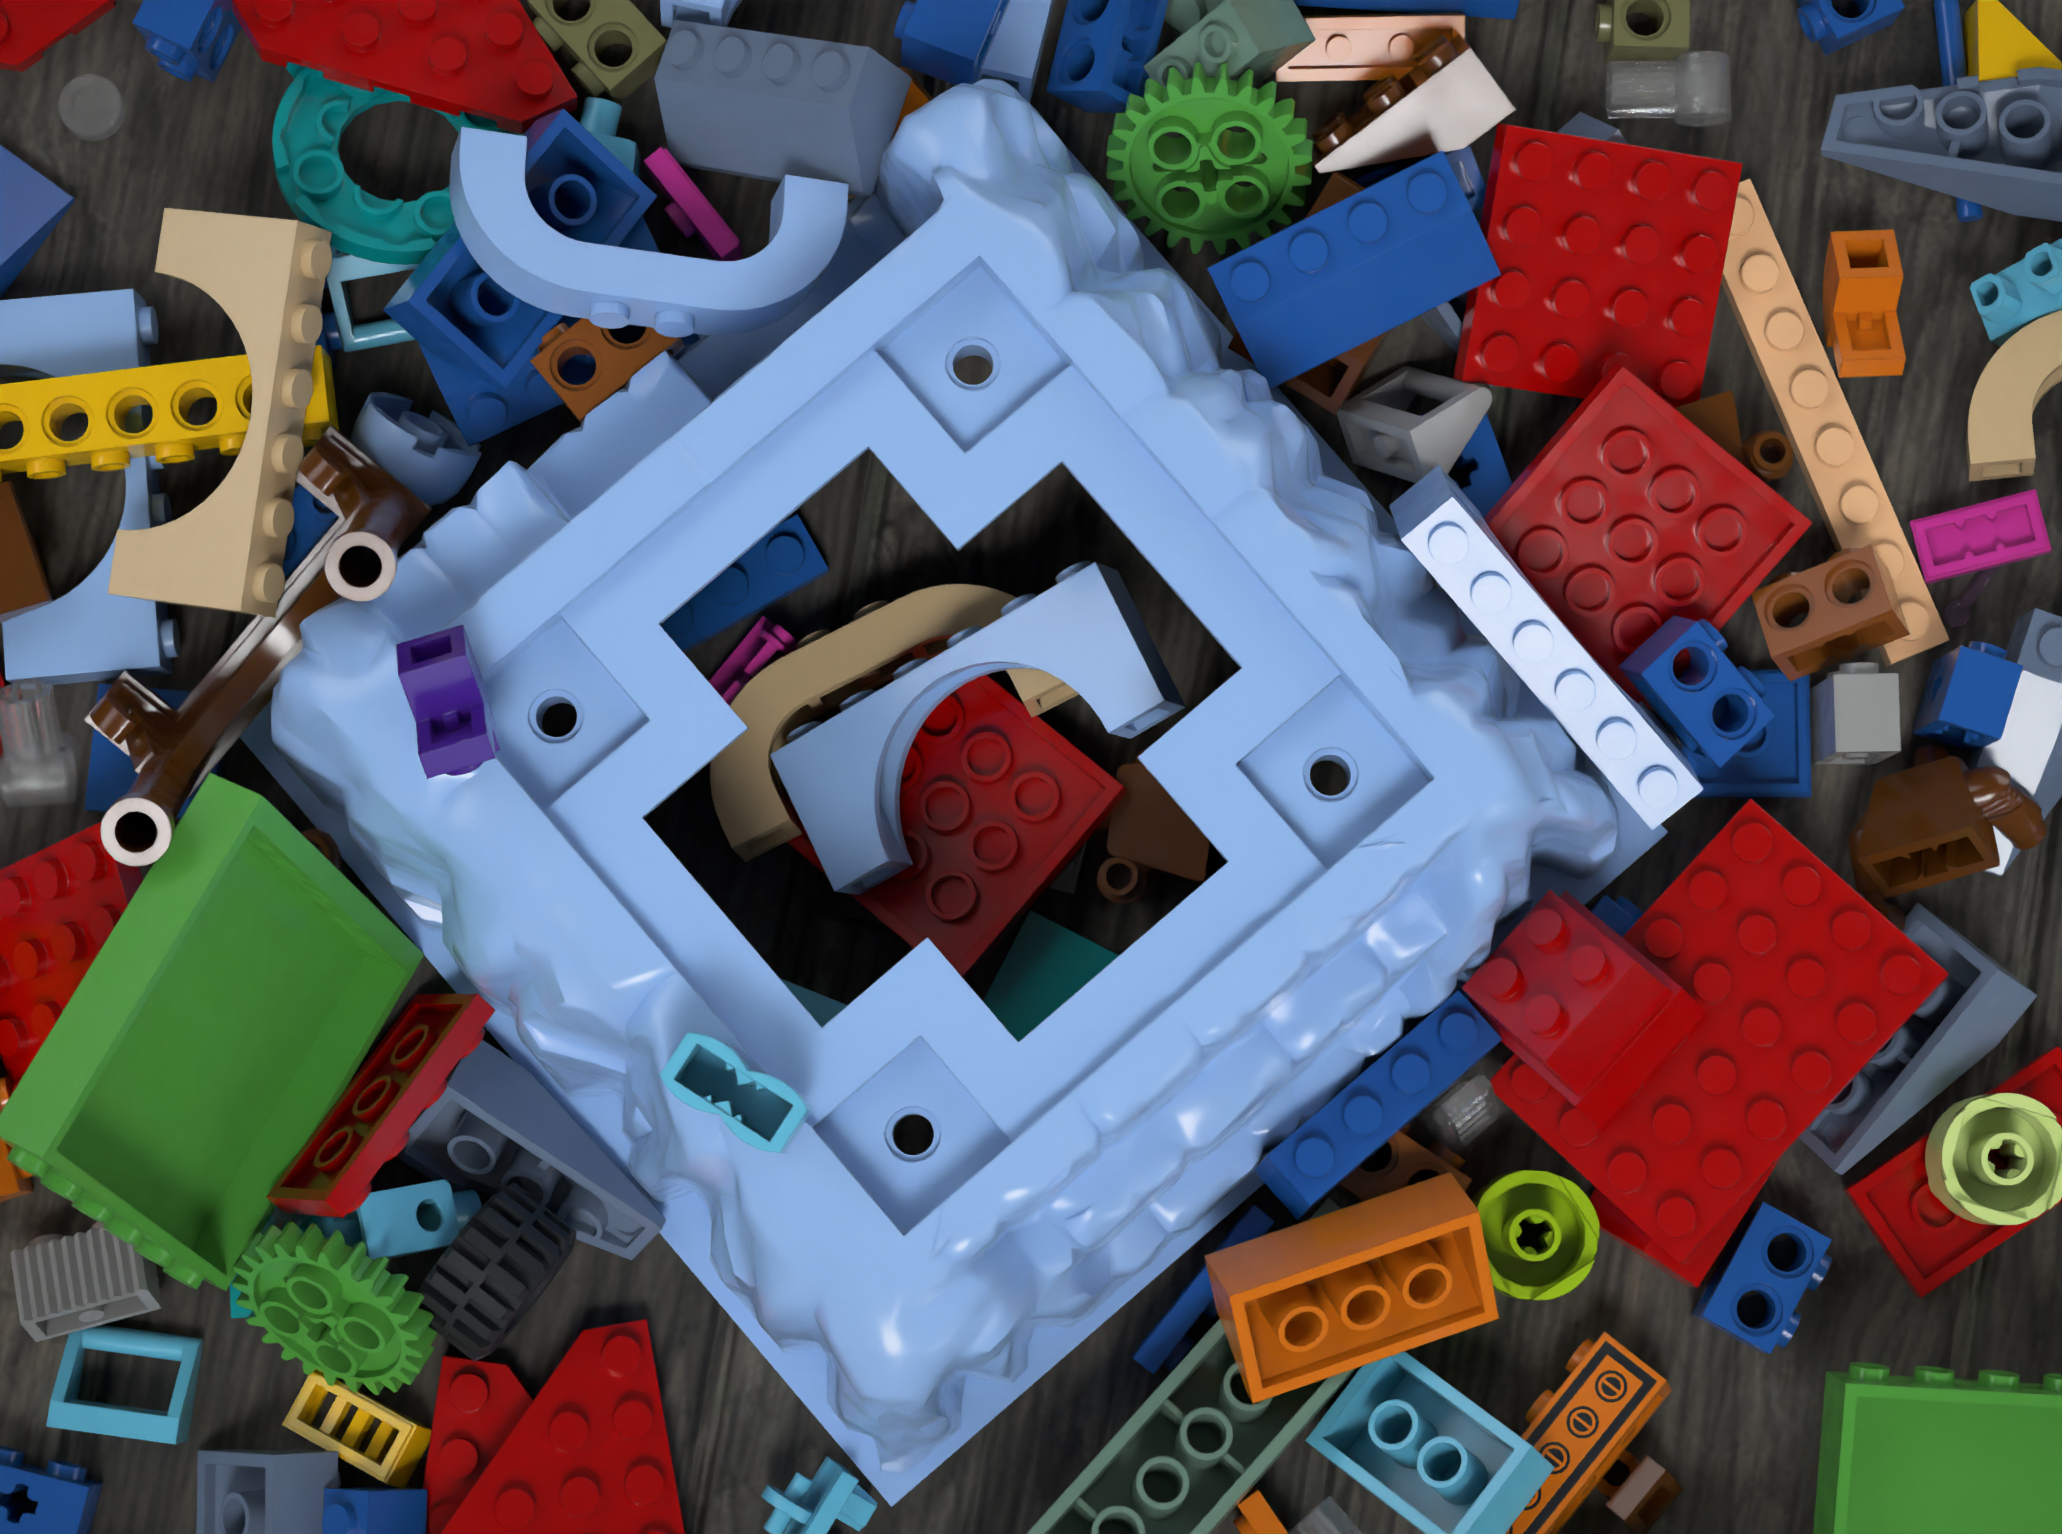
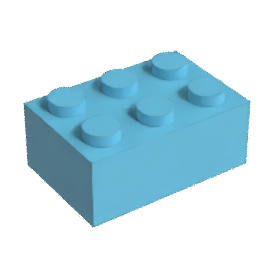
[1305,1351,1555,1534]

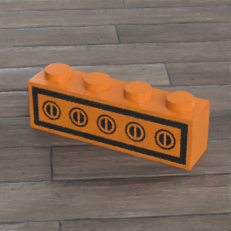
[1505,1332,1672,1534]

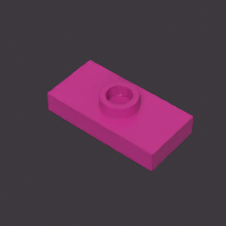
[644,147,743,261]
[1909,489,2052,584]

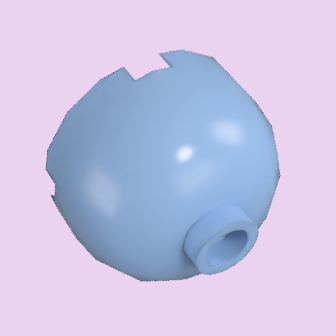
[351,392,482,506]

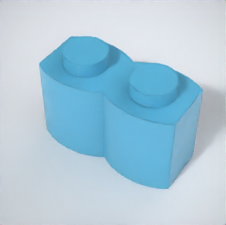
[660,1032,812,1153]

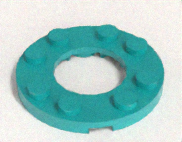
[272,67,526,265]

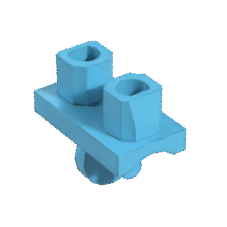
[1970,238,2062,346]
[761,1456,877,1534]

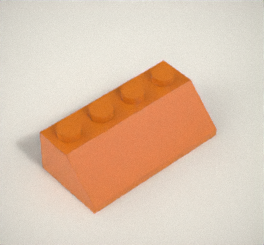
[1204,1172,1499,1404]

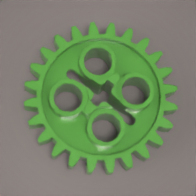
[1106,62,1313,255]
[232,1222,437,1395]

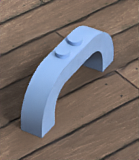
[450,127,849,337]

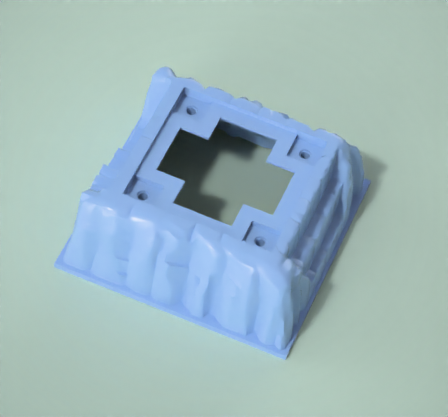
[240,79,1668,1507]

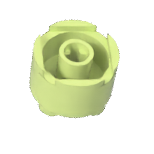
[1925,1093,2062,1225]

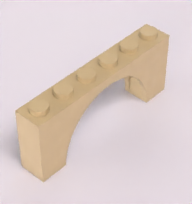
[108,208,332,618]

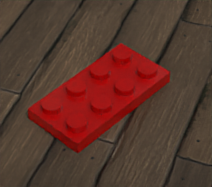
[266,993,495,1218]
[1843,1046,2062,1298]

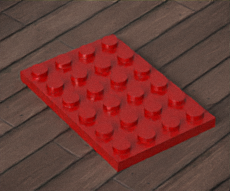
[1486,798,1949,1265]

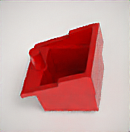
[1462,890,1706,1130]

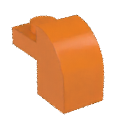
[1822,229,1906,378]

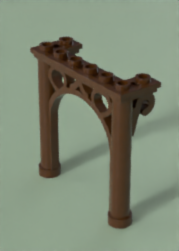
[84,425,432,866]

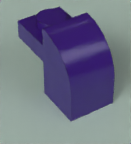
[396,624,501,779]

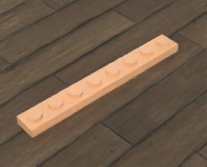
[1721,179,1950,667]

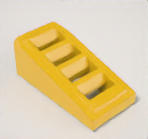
[282,1369,431,1488]

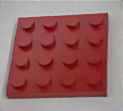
[1454,123,1743,408]
[1483,361,1813,710]
[786,675,1127,982]
[0,821,143,1095]

